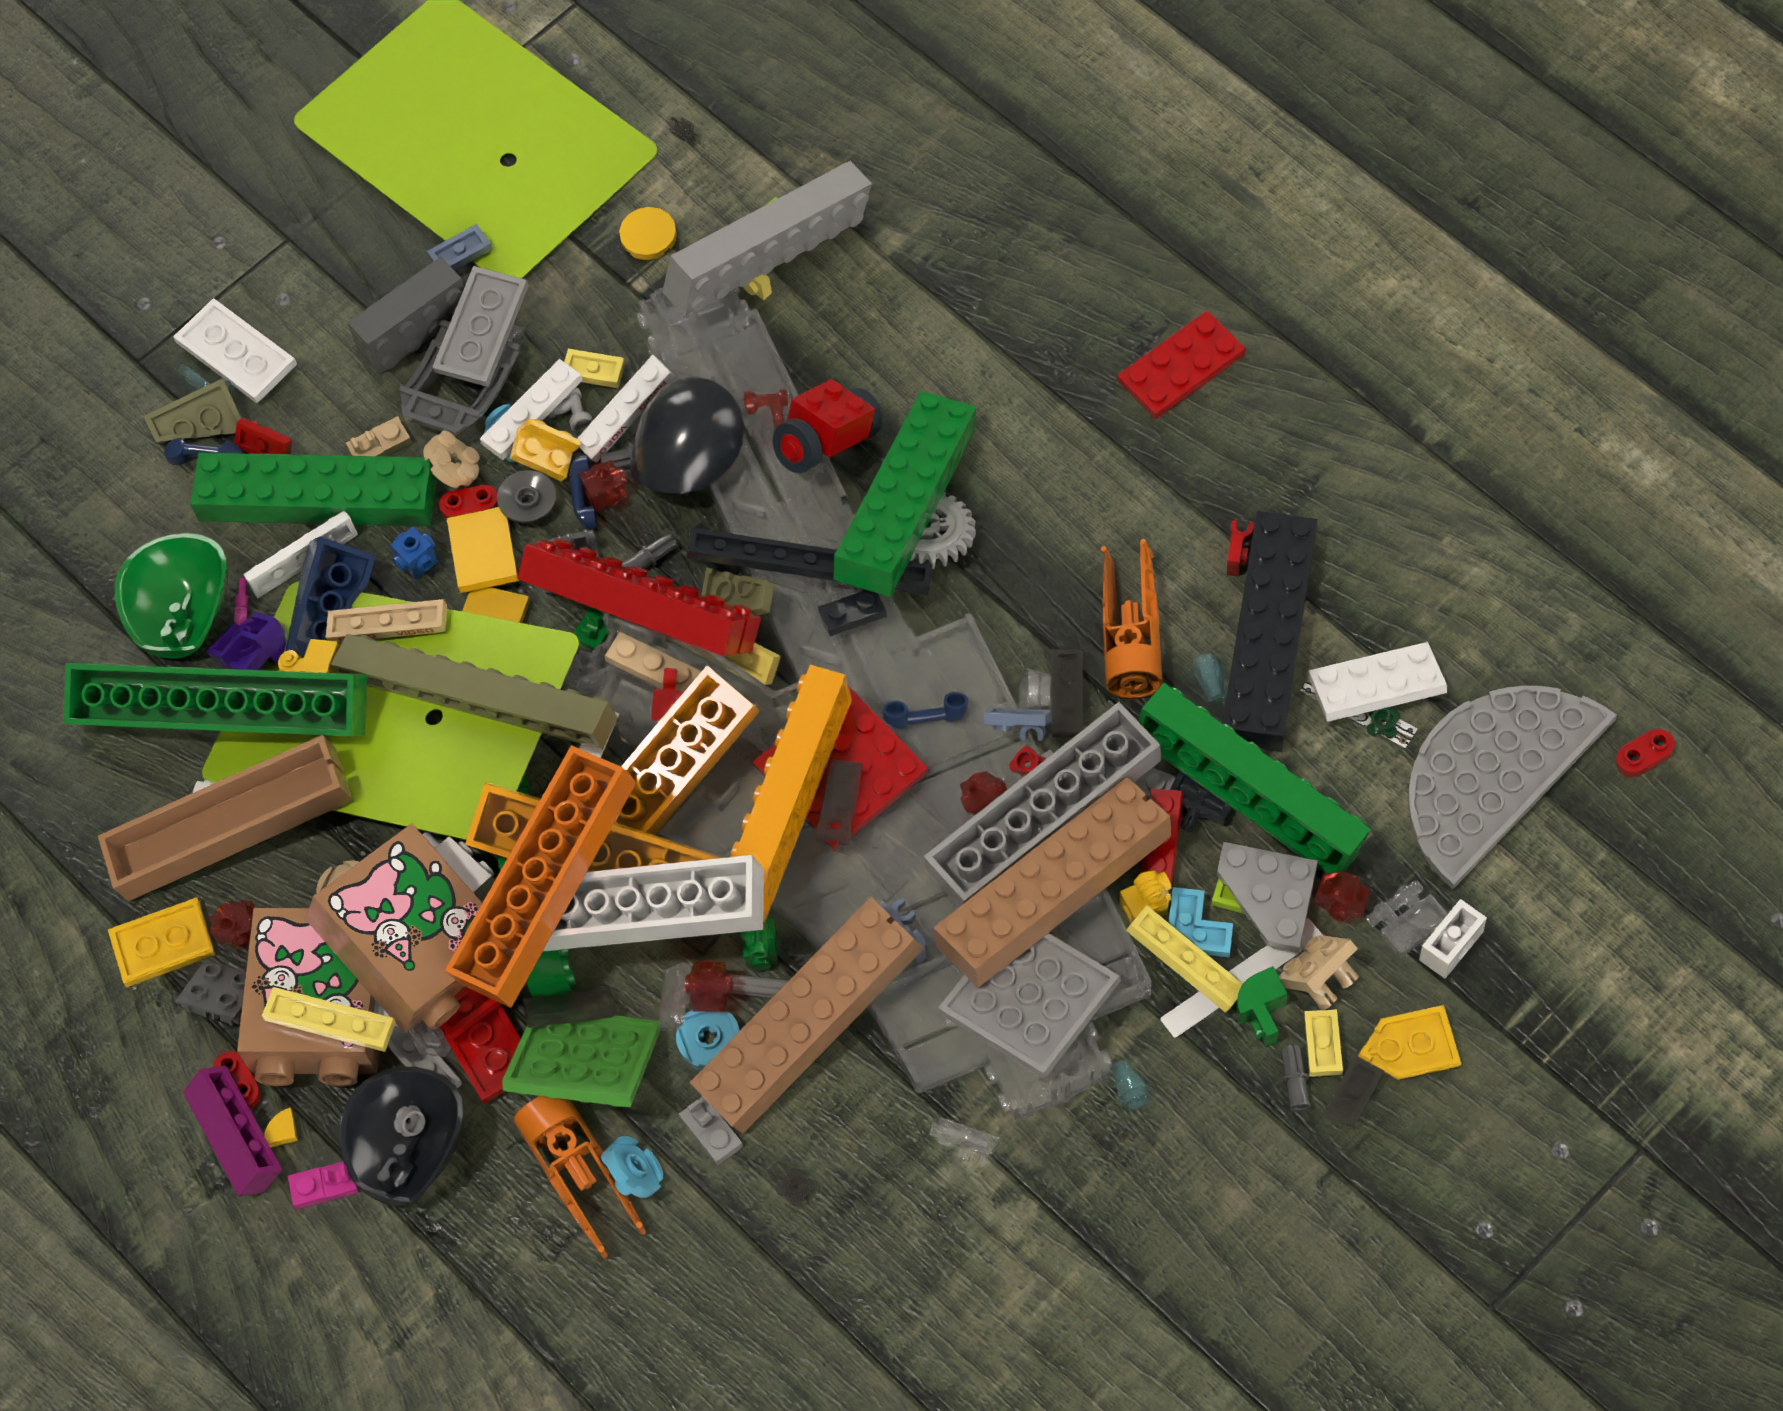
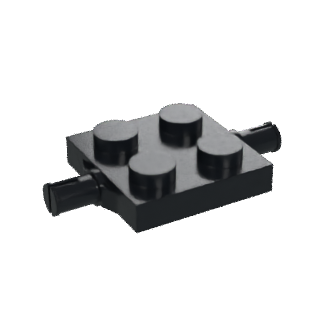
[1170,770,1232,832]

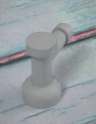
[548,388,593,433]

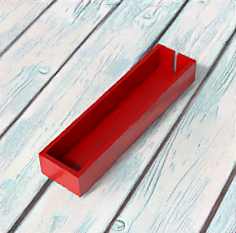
[517,538,761,656]

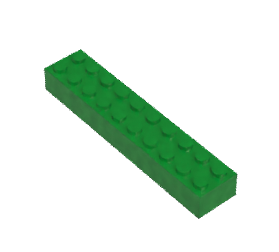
[63,663,367,736]

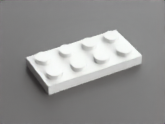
[173,298,297,403]
[1309,642,1447,722]

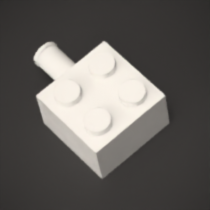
[422,832,495,903]

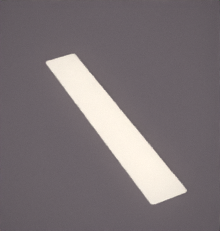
[1160,918,1323,1037]

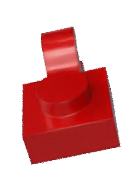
[1227,520,1254,576]
[651,668,685,721]

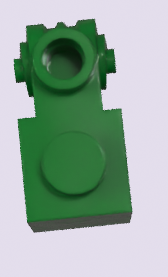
[741,919,778,970]

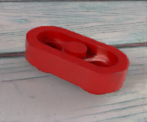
[439,485,499,520]
[1615,729,1675,777]
[213,1051,261,1110]

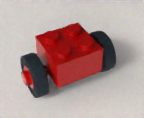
[772,379,882,473]

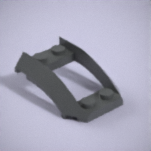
[399,319,521,436]

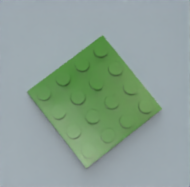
[502,1005,660,1108]

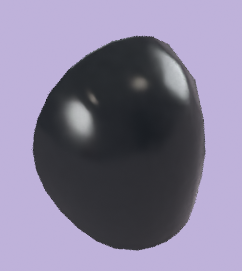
[631,377,744,493]
[340,1067,463,1206]

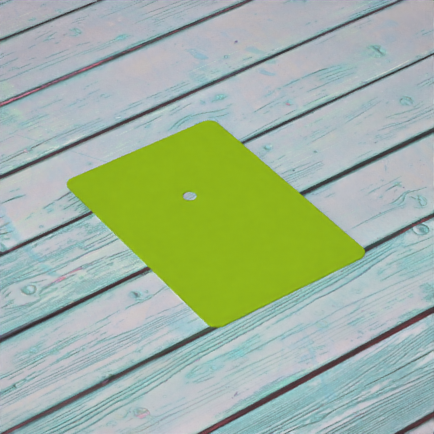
[294,0,657,279]
[202,581,579,840]

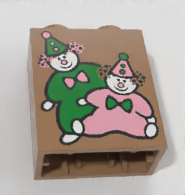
[305,823,482,1034]
[237,908,380,1086]

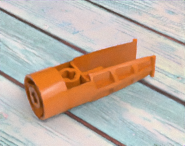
[1101,539,1163,699]
[513,1096,646,1259]

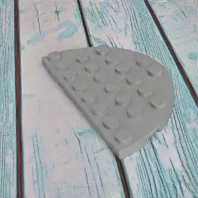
[1408,686,1617,889]

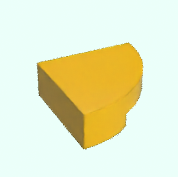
[264,1108,298,1148]

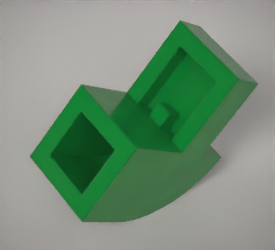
[1237,966,1288,1047]

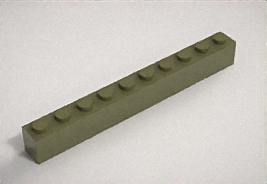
[331,634,618,749]

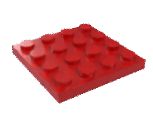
[753,686,929,852]

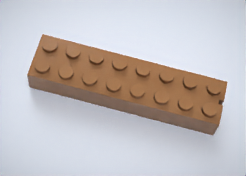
[98,735,353,901]
[933,777,1171,988]
[690,897,924,1134]

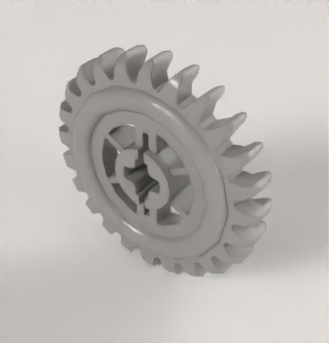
[910,492,976,569]

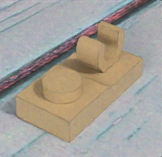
[346,416,412,456]

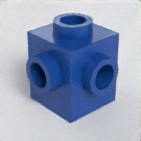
[390,527,438,580]

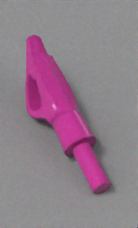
[234,578,249,625]

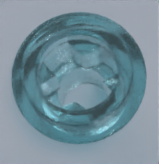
[1191,653,1226,701]
[1111,1060,1150,1110]

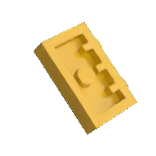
[509,418,581,481]

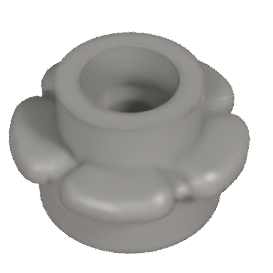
[394,1105,425,1137]

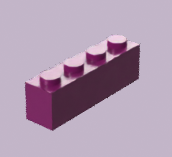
[183,1066,282,1197]

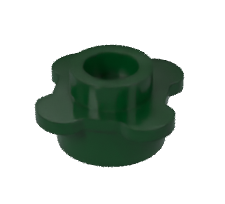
[1367,707,1400,739]

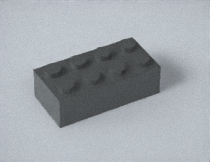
[348,256,464,375]

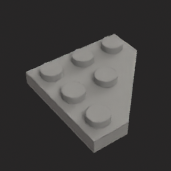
[1217,842,1318,952]

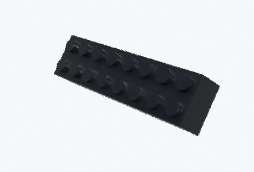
[1222,511,1318,752]

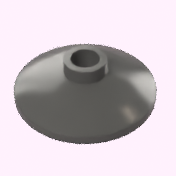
[497,470,557,523]

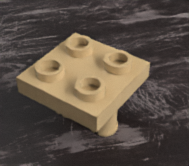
[1279,935,1359,1010]

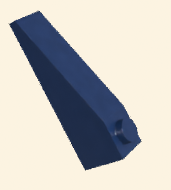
[285,537,376,657]

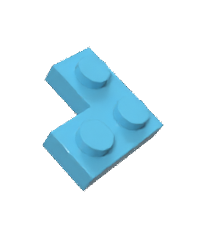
[1169,887,1233,958]

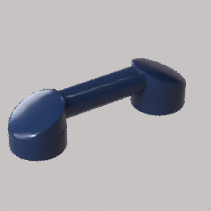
[164,438,244,465]
[569,455,597,530]
[883,692,968,729]

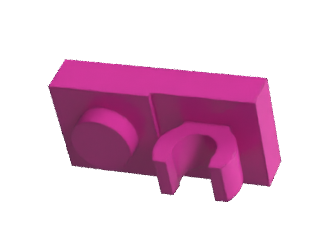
[288,1162,359,1209]

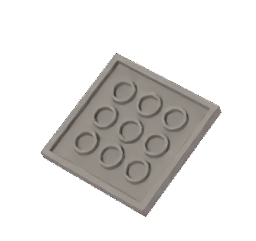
[938,933,1120,1079]

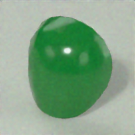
[115,533,229,659]

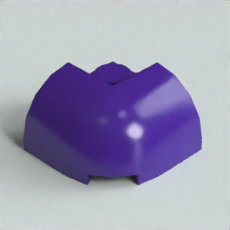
[206,613,286,670]

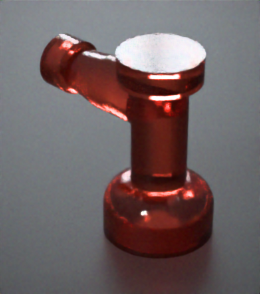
[743,389,788,428]

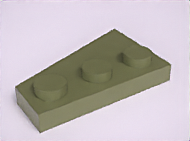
[144,378,243,443]
[701,567,774,615]

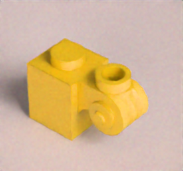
[278,639,341,673]
[1120,871,1172,923]

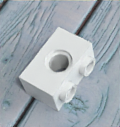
[1419,899,1487,979]

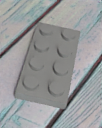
[432,266,529,387]

